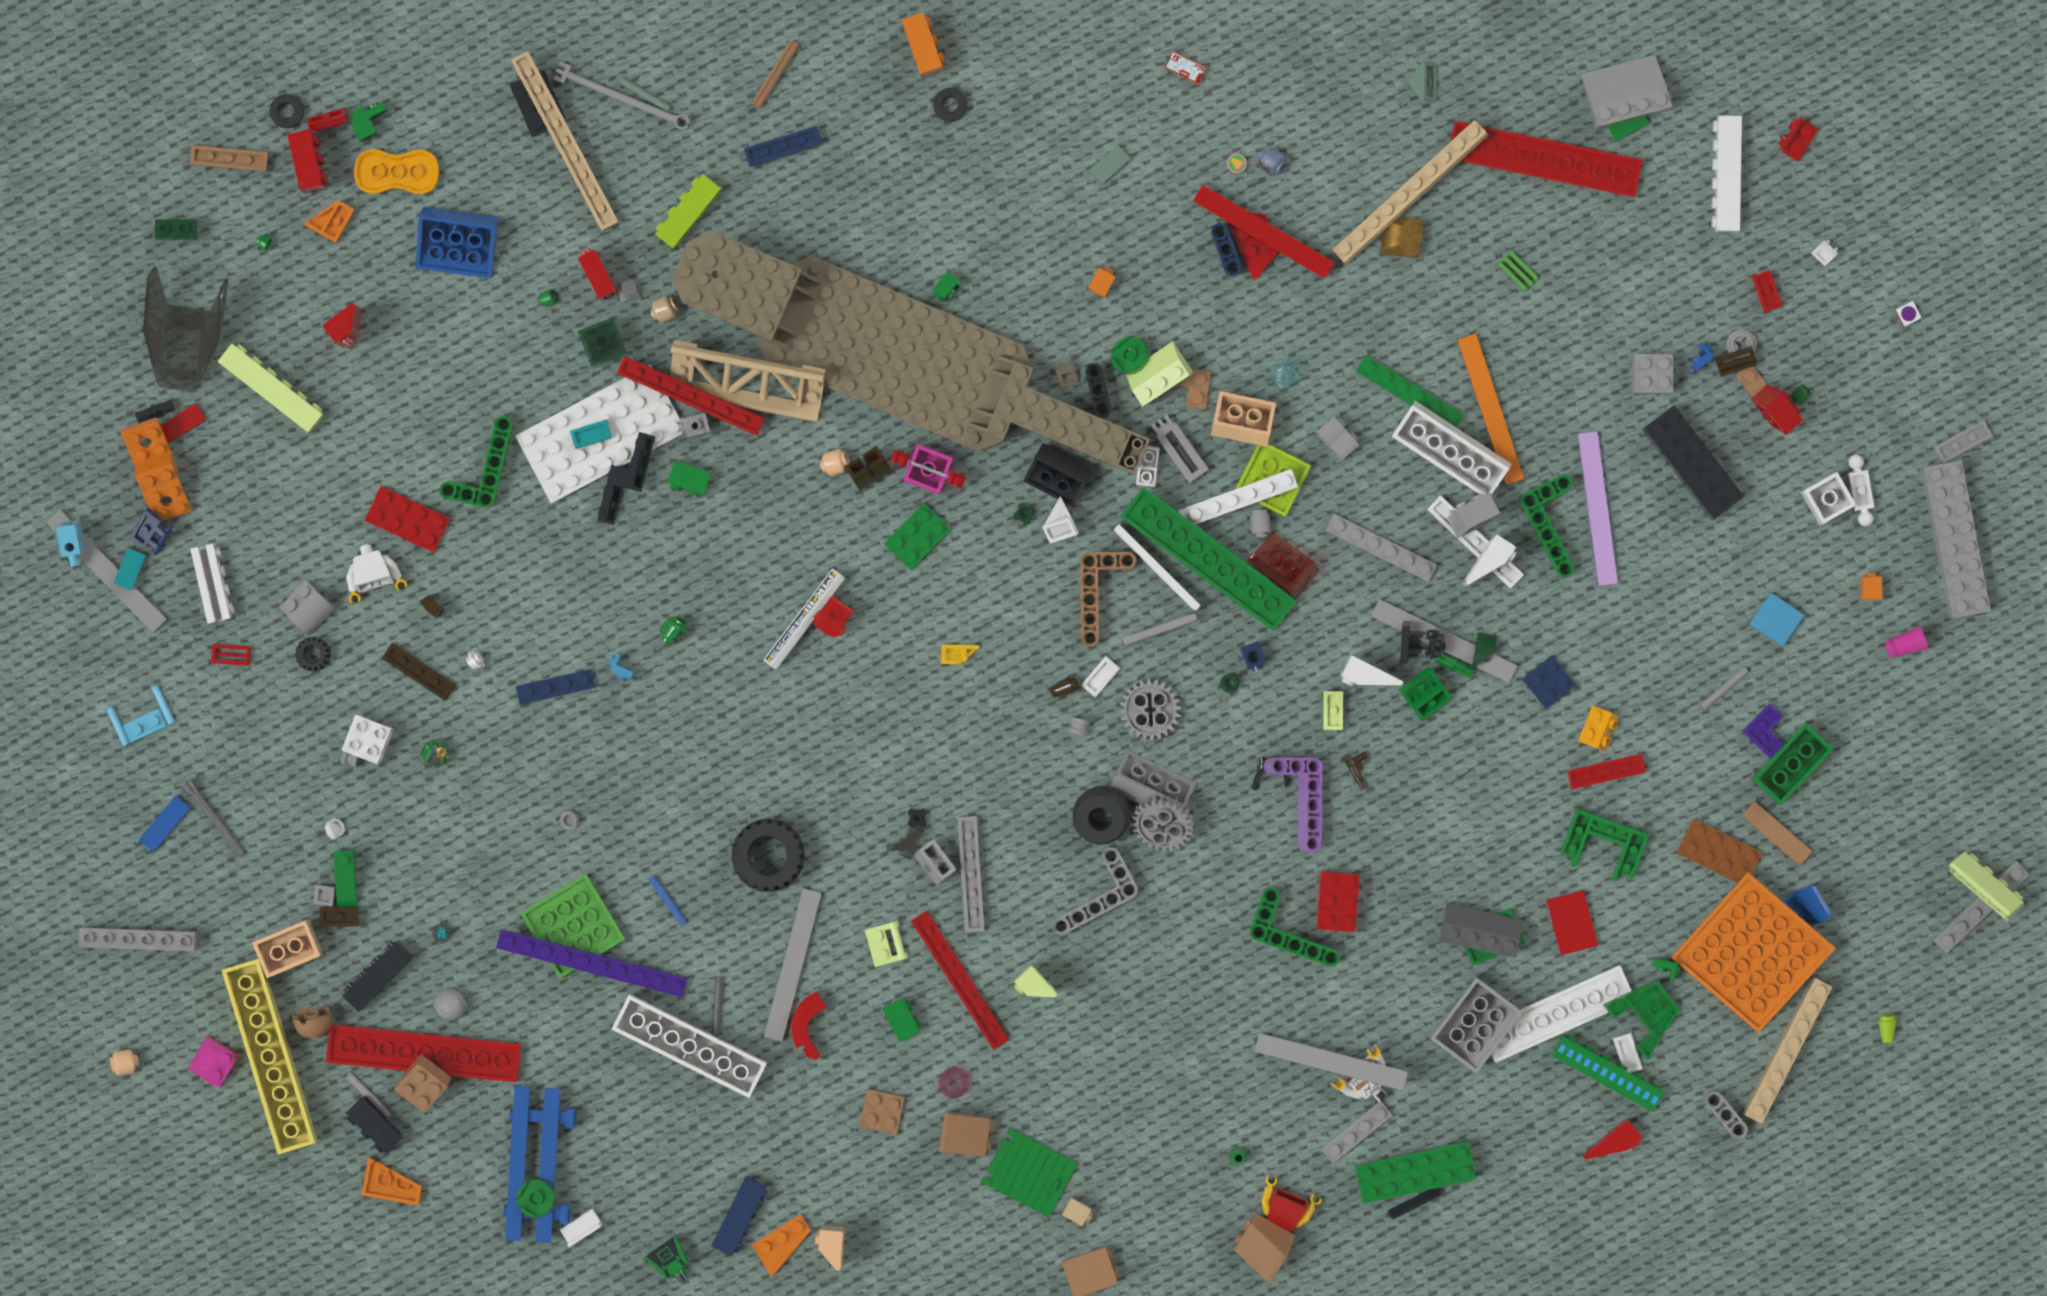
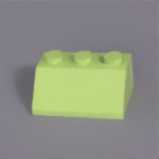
[1126,341,1194,407]
[1014,964,1058,997]

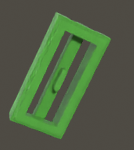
[1498,251,1538,292]

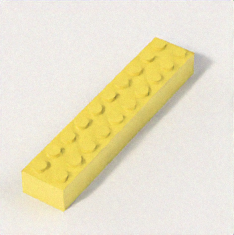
[222,959,318,1155]

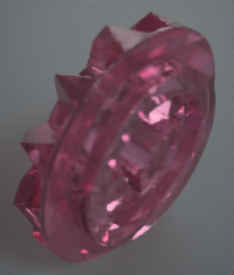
[938,1067,969,1098]

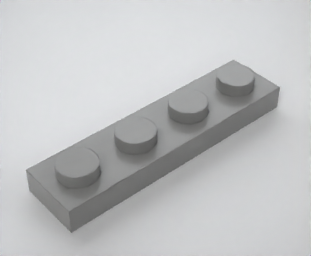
[1320,1101,1392,1164]

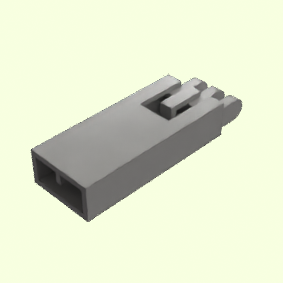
[1150,413,1209,483]

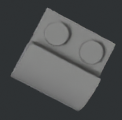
[279,580,335,636]

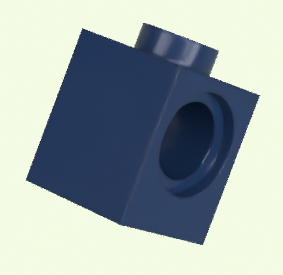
[1240,641,1266,671]

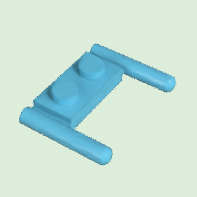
[106,685,175,747]

